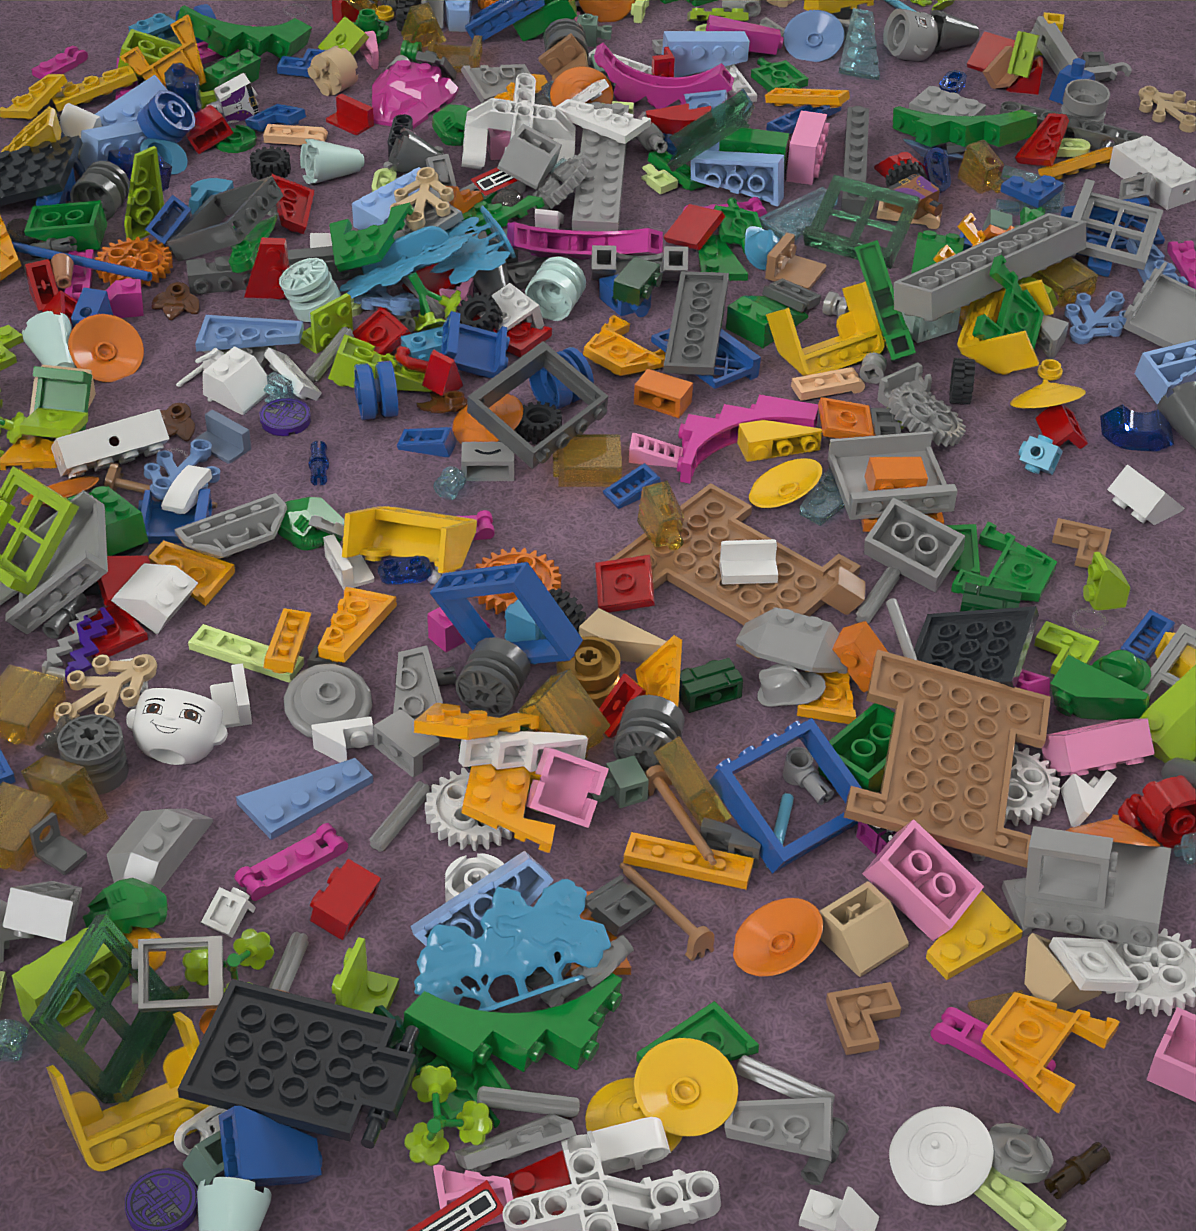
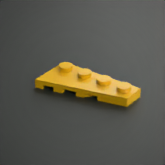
[51,65,137,112]

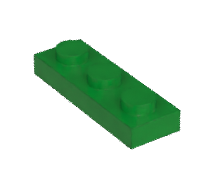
[647,151,706,191]

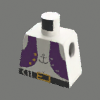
[206,73,259,124]

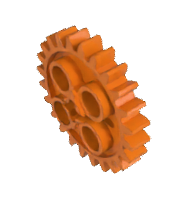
[95,237,173,287]
[474,547,561,615]

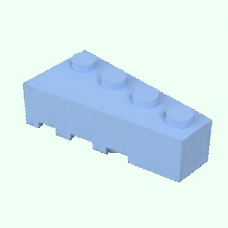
[444,0,472,32]
[662,31,750,77]
[95,75,168,127]
[80,120,148,170]
[691,150,784,206]
[352,167,433,230]
[411,851,554,979]

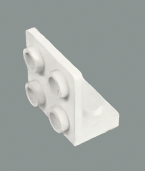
[477,283,544,332]

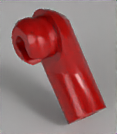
[395,346,429,373]
[1118,794,1143,832]

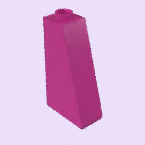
[705,14,784,55]

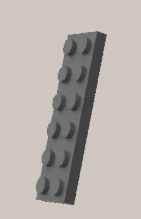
[664,271,729,375]

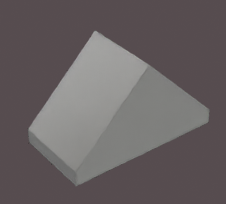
[1119,173,1156,203]
[1036,315,1069,359]

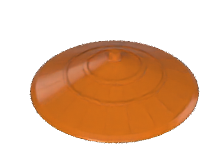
[578,0,635,22]
[550,66,613,107]
[68,314,144,382]
[452,394,523,444]
[20,476,99,507]
[1065,814,1161,847]
[733,898,823,976]

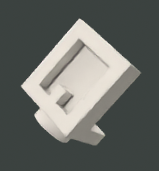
[201,887,256,938]

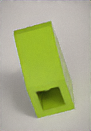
[1083,552,1130,611]

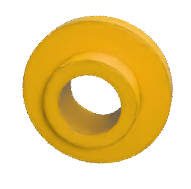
[375,5,394,22]
[1037,359,1063,380]

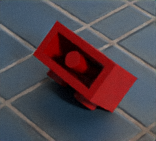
[310,859,381,940]

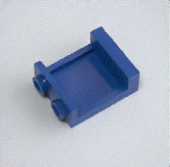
[441,311,510,378]
[138,489,213,544]

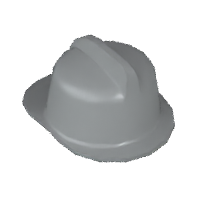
[758,663,826,707]

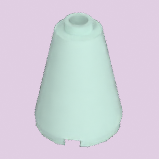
[300,139,364,184]
[22,311,76,368]
[197,1177,272,1231]

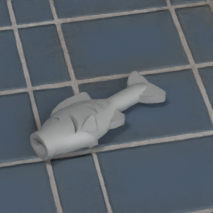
[540,935,634,1008]

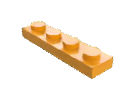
[765,88,850,108]
[1038,147,1113,180]
[263,608,311,674]
[623,832,754,890]

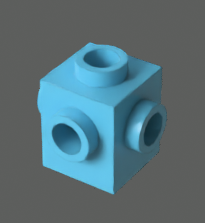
[1019,435,1063,475]

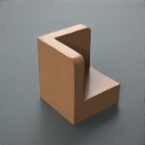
[822,566,865,615]

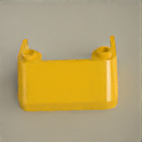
[957,279,1054,375]
[766,281,884,376]
[342,506,477,573]
[46,1011,210,1171]

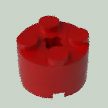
[1137,775,1196,849]

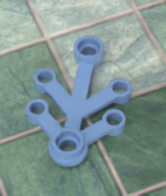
[354,285,420,316]
[1064,291,1127,344]
[144,439,220,501]

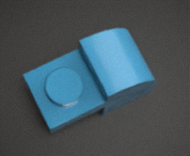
[189,178,234,215]

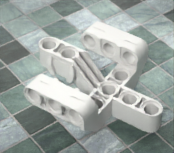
[462,73,576,194]
[503,1117,721,1231]

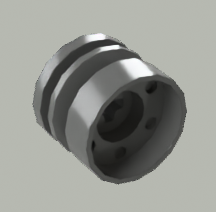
[543,18,589,60]
[70,161,130,221]
[456,637,530,716]
[613,695,685,773]
[57,714,129,796]

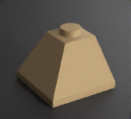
[1025,933,1102,1010]

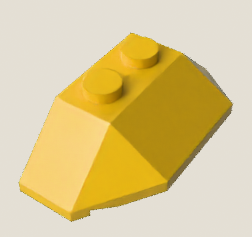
[1,106,62,152]

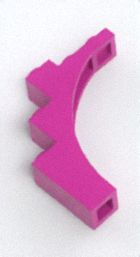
[594,42,734,109]
[507,222,663,260]
[677,394,819,484]

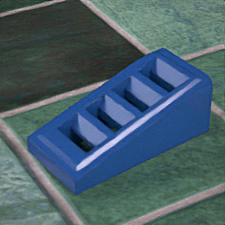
[397,427,456,458]
[603,463,662,509]
[1120,609,1175,663]

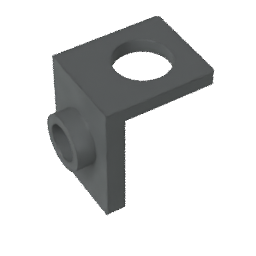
[29,812,88,875]

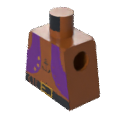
[885,173,943,219]

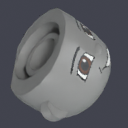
[883,9,938,62]

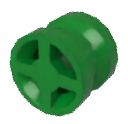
[400,40,422,63]

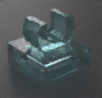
[264,371,294,403]

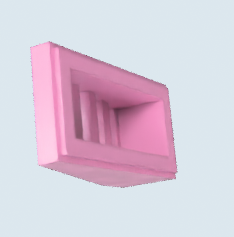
[360,31,379,70]
[629,433,683,468]

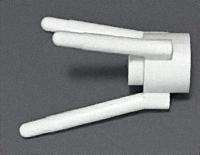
[176,348,224,402]

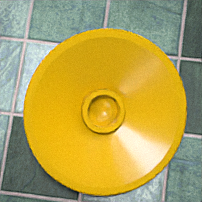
[1010,379,1086,408]
[749,458,822,508]
[634,1038,738,1136]
[585,1078,683,1152]

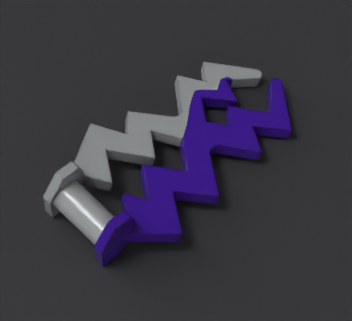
[42,607,114,687]

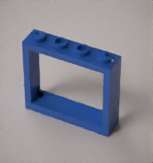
[430,562,583,664]
[709,718,862,874]

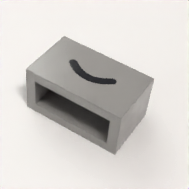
[461,442,514,481]

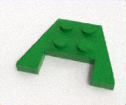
[462,191,545,235]
[329,202,414,272]
[972,255,1044,349]
[951,522,1057,602]

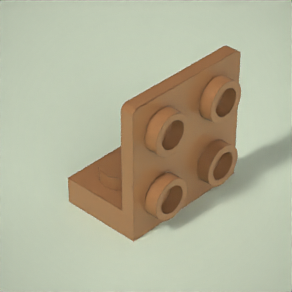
[538,33,589,83]
[765,232,826,290]

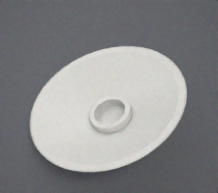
[889,1106,994,1206]

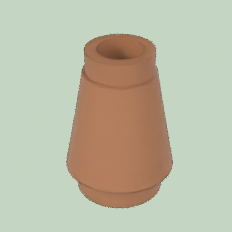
[50,253,74,288]

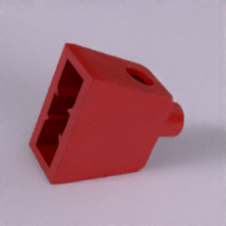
[186,105,234,154]

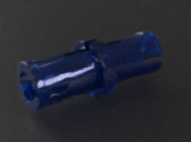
[308,441,329,486]

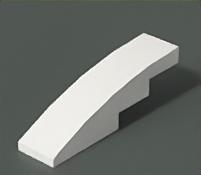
[458,731,588,772]

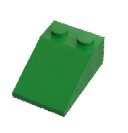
[24,200,107,251]
[911,230,965,274]
[726,296,808,348]
[1050,655,1150,720]

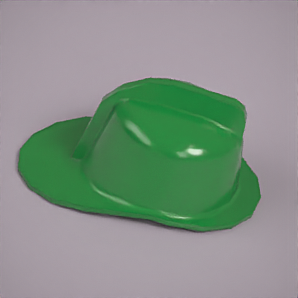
[1091,650,1152,691]

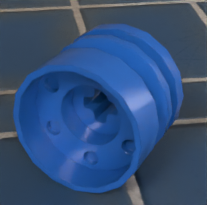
[529,347,594,409]

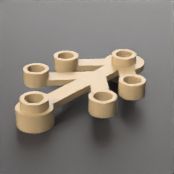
[1138,86,1196,133]
[390,167,454,232]
[54,654,157,728]

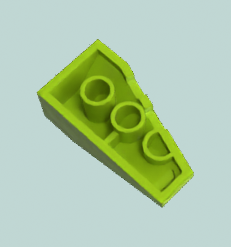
[124,146,164,240]
[328,334,431,392]
[1139,665,1196,763]

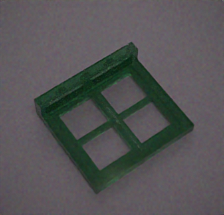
[667,89,755,172]
[803,175,920,269]
[29,914,190,1104]

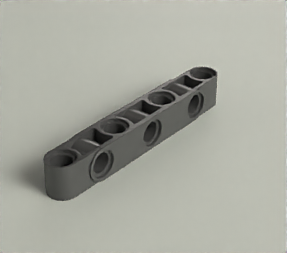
[1000,101,1143,151]

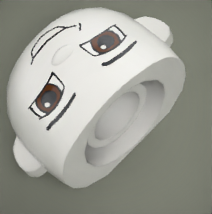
[126,688,228,765]

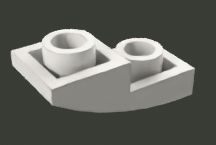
[161,465,212,514]

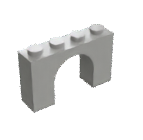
[591,245,688,281]

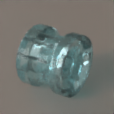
[434,466,466,500]
[0,1019,29,1062]

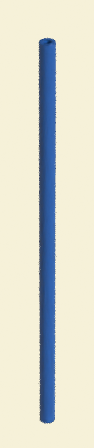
[12,241,152,281]

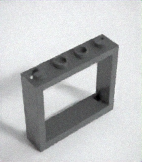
[166,176,284,261]
[467,341,609,469]

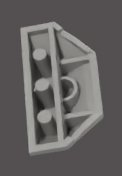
[174,493,287,559]
[736,607,848,674]
[107,809,213,890]

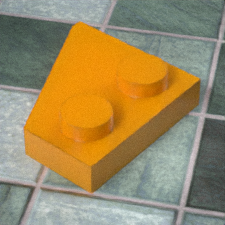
[0,435,57,470]

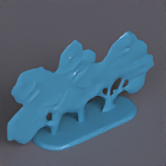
[430,205,516,284]
[339,226,470,299]
[414,879,611,1012]

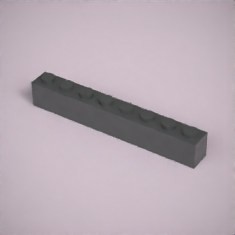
[840,106,869,223]

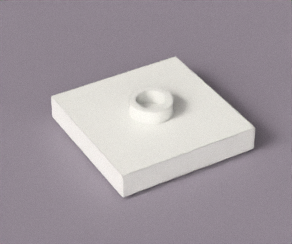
[1049,937,1140,992]

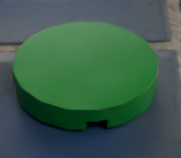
[214,125,257,153]

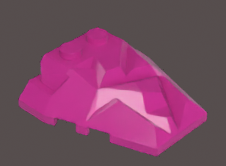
[372,60,458,129]

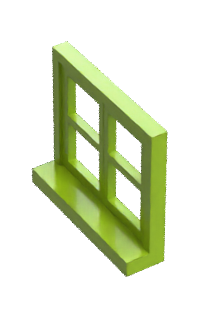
[0,466,79,595]

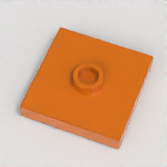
[818,397,875,439]

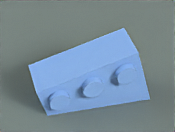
[1134,340,1196,405]

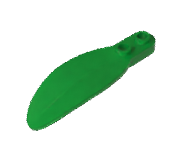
[229,214,277,273]

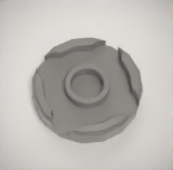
[989,1123,1054,1183]

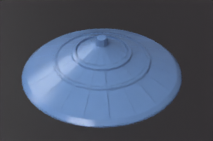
[783,10,844,62]
[903,139,966,165]

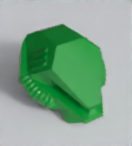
[432,104,471,146]
[277,497,345,550]
[82,878,169,934]

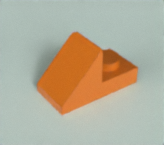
[446,186,484,214]

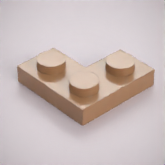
[1052,518,1111,568]
[826,982,901,1055]

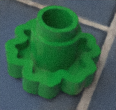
[353,9,389,44]

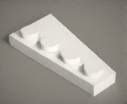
[556,99,651,144]

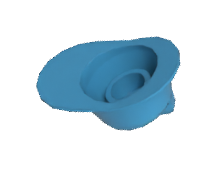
[140,138,188,175]
[745,226,780,271]

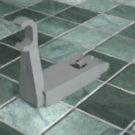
[1031,16,1132,81]

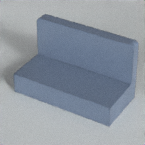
[194,410,251,464]

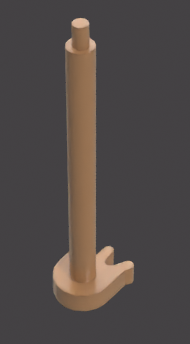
[104,463,217,508]
[645,765,717,866]
[619,862,714,961]

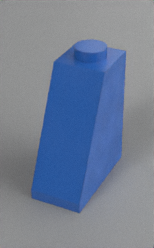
[218,1106,322,1187]

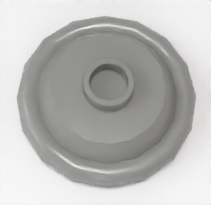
[284,664,372,738]

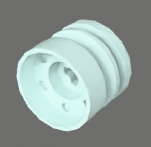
[525,256,586,321]
[279,258,342,322]

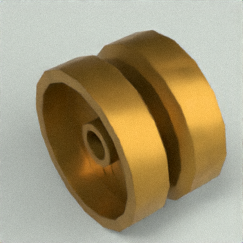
[556,636,621,709]

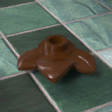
[152,282,200,320]
[416,391,467,414]
[160,403,195,441]

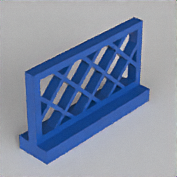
[465,0,545,45]
[1060,197,1165,250]
[651,328,761,389]

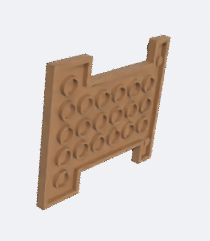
[608,483,861,659]
[844,650,1051,868]

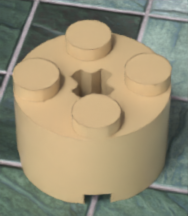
[308,46,358,96]

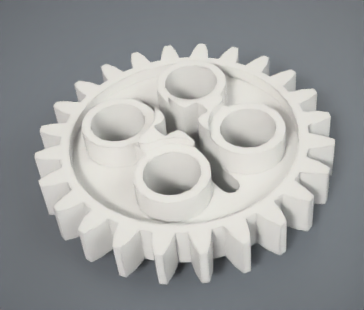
[1004,744,1060,826]
[425,767,525,851]
[1106,928,1196,1017]

